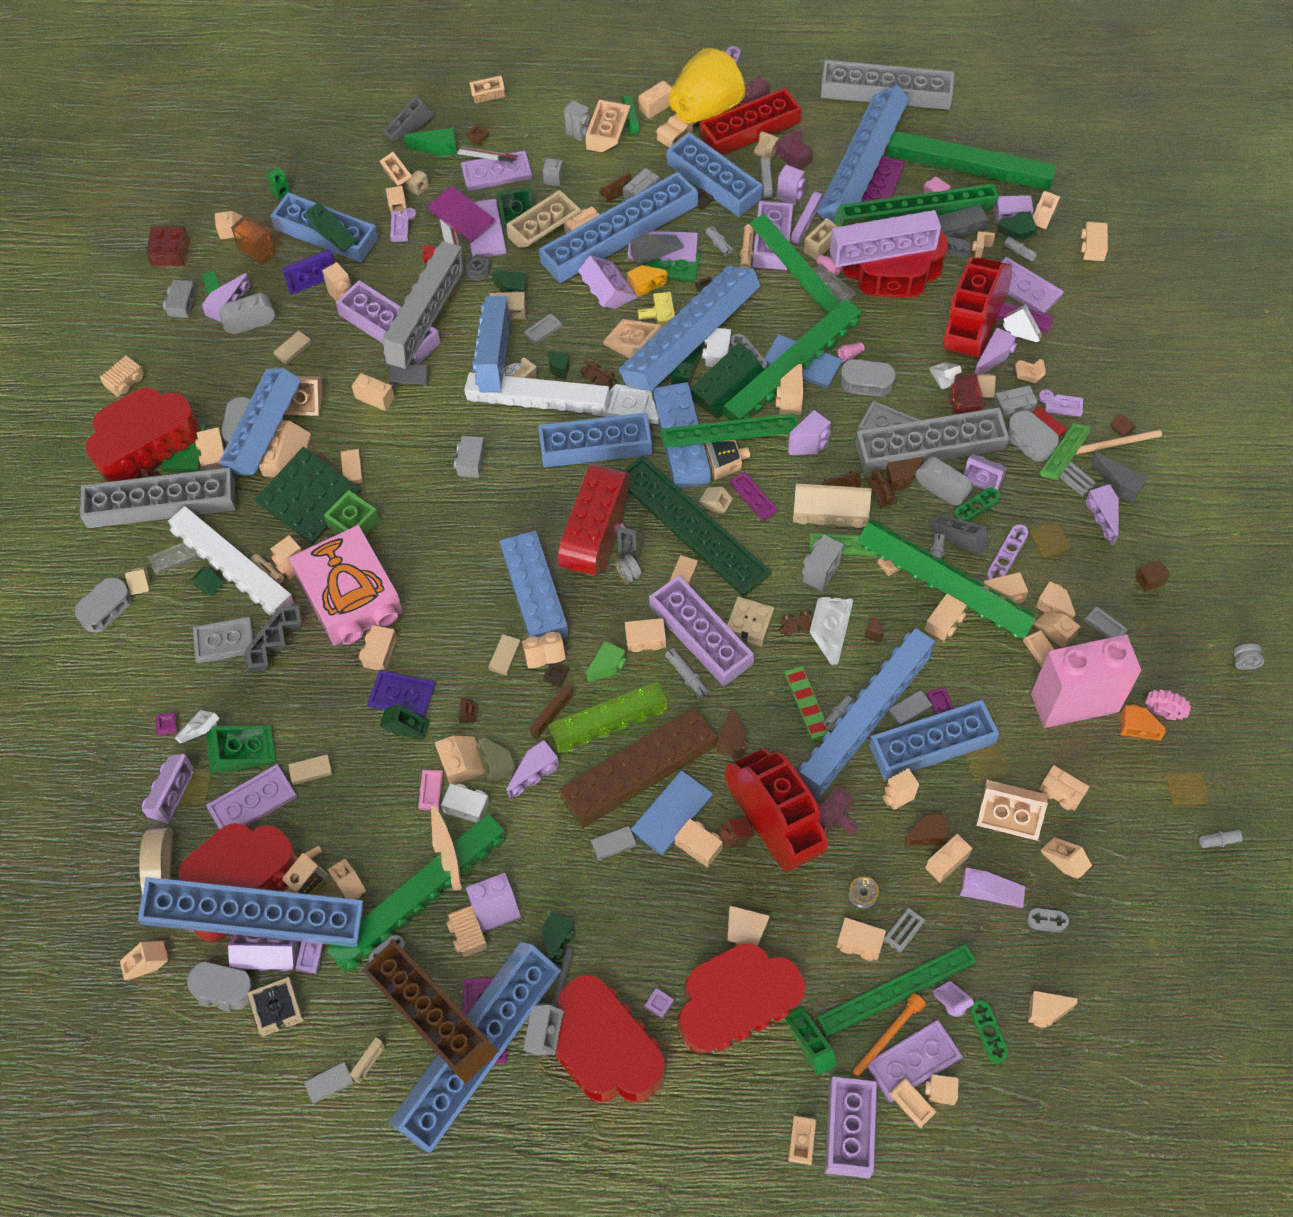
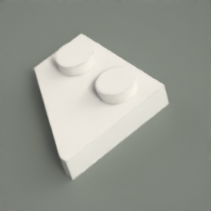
[175,710,220,744]

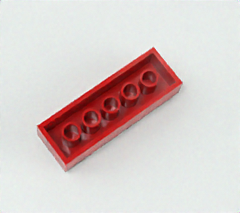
[699,87,802,155]

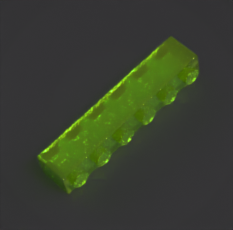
[548,681,667,753]

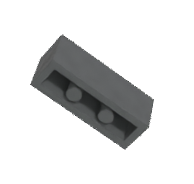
[937,205,988,239]

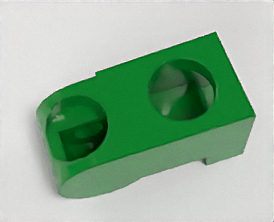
[266,167,291,201]

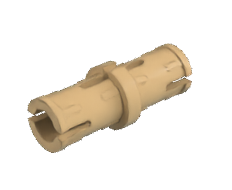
[250,554,284,585]

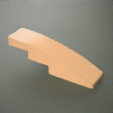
[431,806,462,890]

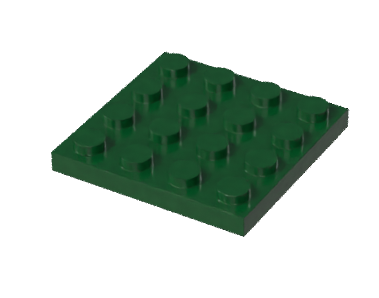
[254,446,361,545]

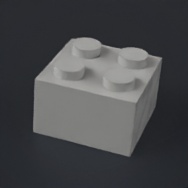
[802,535,844,592]

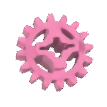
[1145,689,1191,720]

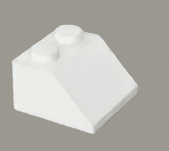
[1003,304,1042,342]

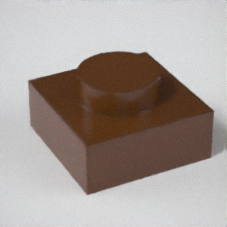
[466,124,490,145]

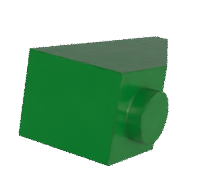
[404,128,457,156]
[784,1006,837,1076]

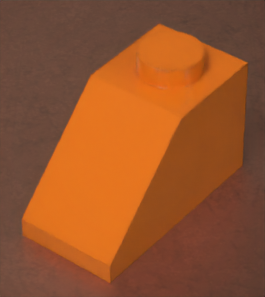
[1120,705,1166,740]

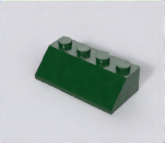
[691,342,764,420]

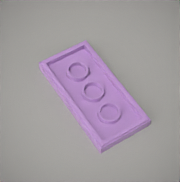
[461,151,532,191]
[470,199,507,257]
[628,231,698,262]
[1002,257,1064,314]
[206,764,297,829]
[867,1020,963,1103]

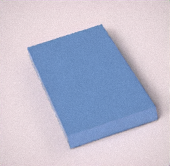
[764,334,843,389]
[631,770,713,856]

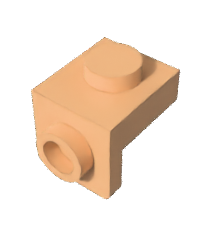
[972,232,995,258]
[1015,359,1046,383]

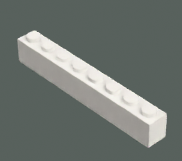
[464,372,610,415]
[168,506,294,615]

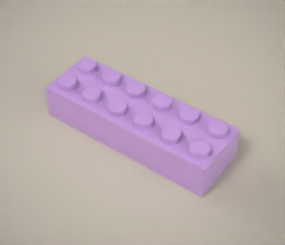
[830,210,941,267]
[336,280,440,365]
[649,575,754,687]

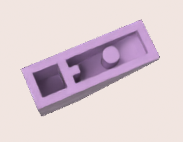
[973,328,1017,377]
[960,868,1025,907]

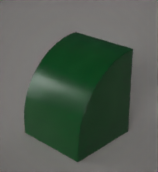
[548,351,570,379]
[189,567,224,596]

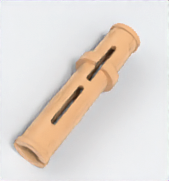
[740,224,755,268]

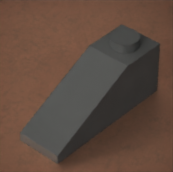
[383,95,434,141]
[630,234,684,266]
[1092,452,1147,503]
[929,514,989,555]
[617,526,643,562]

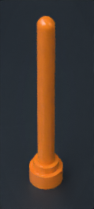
[853,993,926,1077]

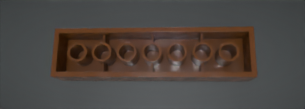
[559,706,717,829]
[362,940,499,1084]

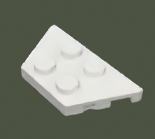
[592,384,659,424]
[810,597,853,666]

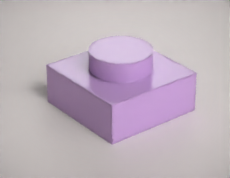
[644,988,674,1020]

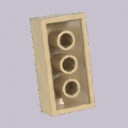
[507,190,581,248]
[793,483,872,528]

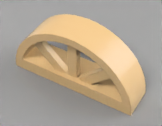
[139,828,173,894]

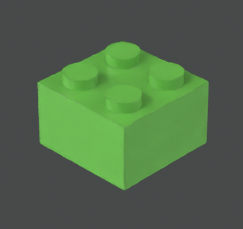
[323,490,380,536]

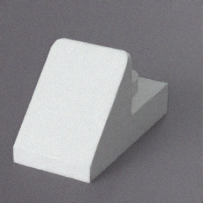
[930,362,962,389]

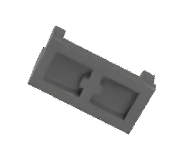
[390,364,429,387]

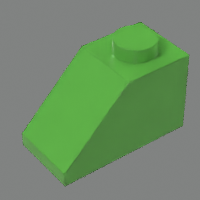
[586,641,627,682]

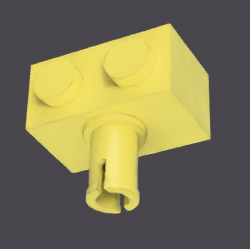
[638,292,675,327]

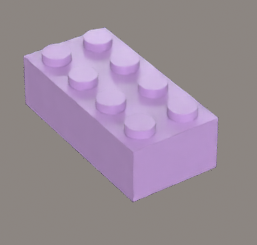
[753,201,793,270]
[825,1077,877,1178]

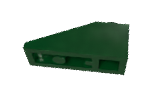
[305,202,356,252]
[671,346,703,387]

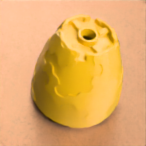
[668,48,746,124]

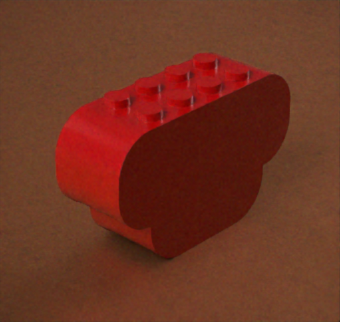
[841,230,947,298]
[944,257,1012,358]
[86,388,201,482]
[558,464,629,576]
[725,748,827,872]
[179,823,298,942]
[677,943,805,1054]
[555,975,665,1103]

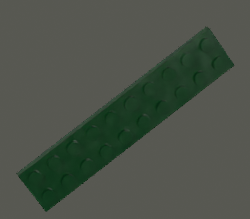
[623,455,771,597]

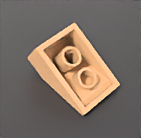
[603,319,662,359]

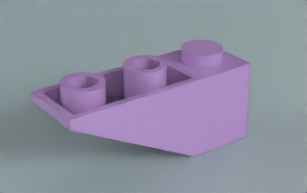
[202,273,250,322]
[1086,484,1119,545]
[506,740,559,799]

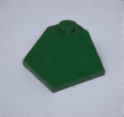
[496,187,534,227]

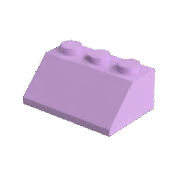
[578,255,637,309]
[142,754,195,824]
[228,934,300,971]

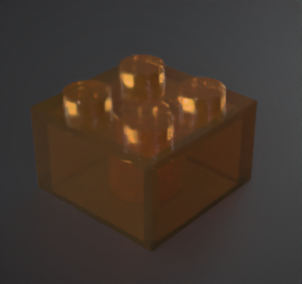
[231,215,277,266]

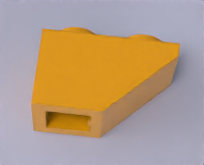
[627,265,667,297]

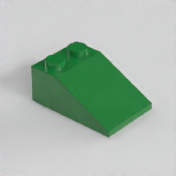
[206,726,276,773]

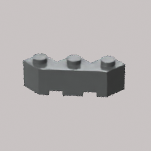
[243,605,301,674]

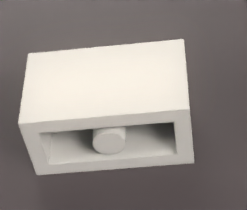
[702,328,731,367]
[441,784,490,823]

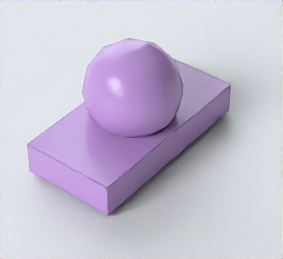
[933,981,974,1017]

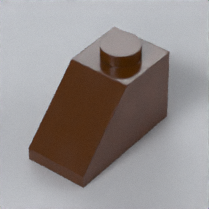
[885,457,924,490]
[717,709,748,759]
[905,812,949,846]

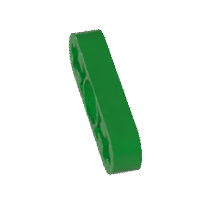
[622,95,639,135]
[954,487,1000,522]
[970,1001,1008,1064]

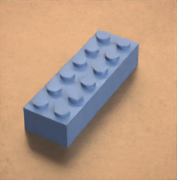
[667,132,763,217]
[271,193,378,263]
[473,296,510,393]
[218,368,301,475]
[653,382,711,489]
[538,412,652,468]
[500,531,569,638]
[869,700,999,781]

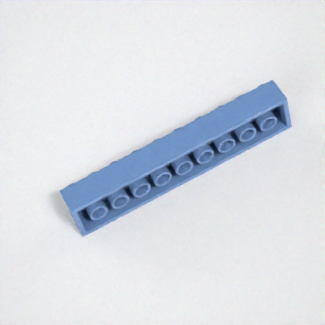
[816,85,909,223]
[539,172,698,283]
[619,266,760,391]
[798,628,935,801]
[138,877,363,947]
[389,942,561,1153]

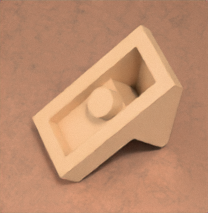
[1033,191,1060,230]
[789,1116,816,1165]

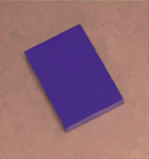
[282,249,335,295]
[367,670,436,718]

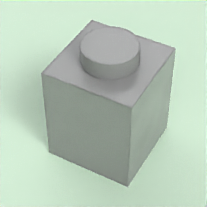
[543,158,564,187]

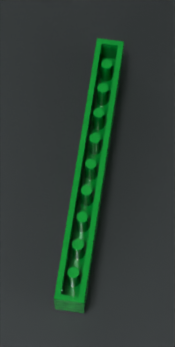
[887,131,1056,191]
[833,184,999,227]
[723,298,862,421]
[857,519,1039,639]
[326,814,506,974]

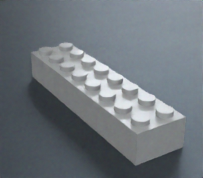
[820,60,954,110]
[382,241,463,369]
[855,408,1009,474]
[80,468,236,528]

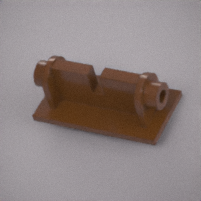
[599,173,632,203]
[580,360,618,390]
[866,468,898,507]
[821,471,861,488]
[777,611,814,636]

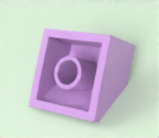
[788,410,831,455]
[964,454,1007,490]
[466,873,521,933]

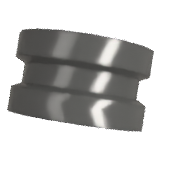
[465,254,490,281]

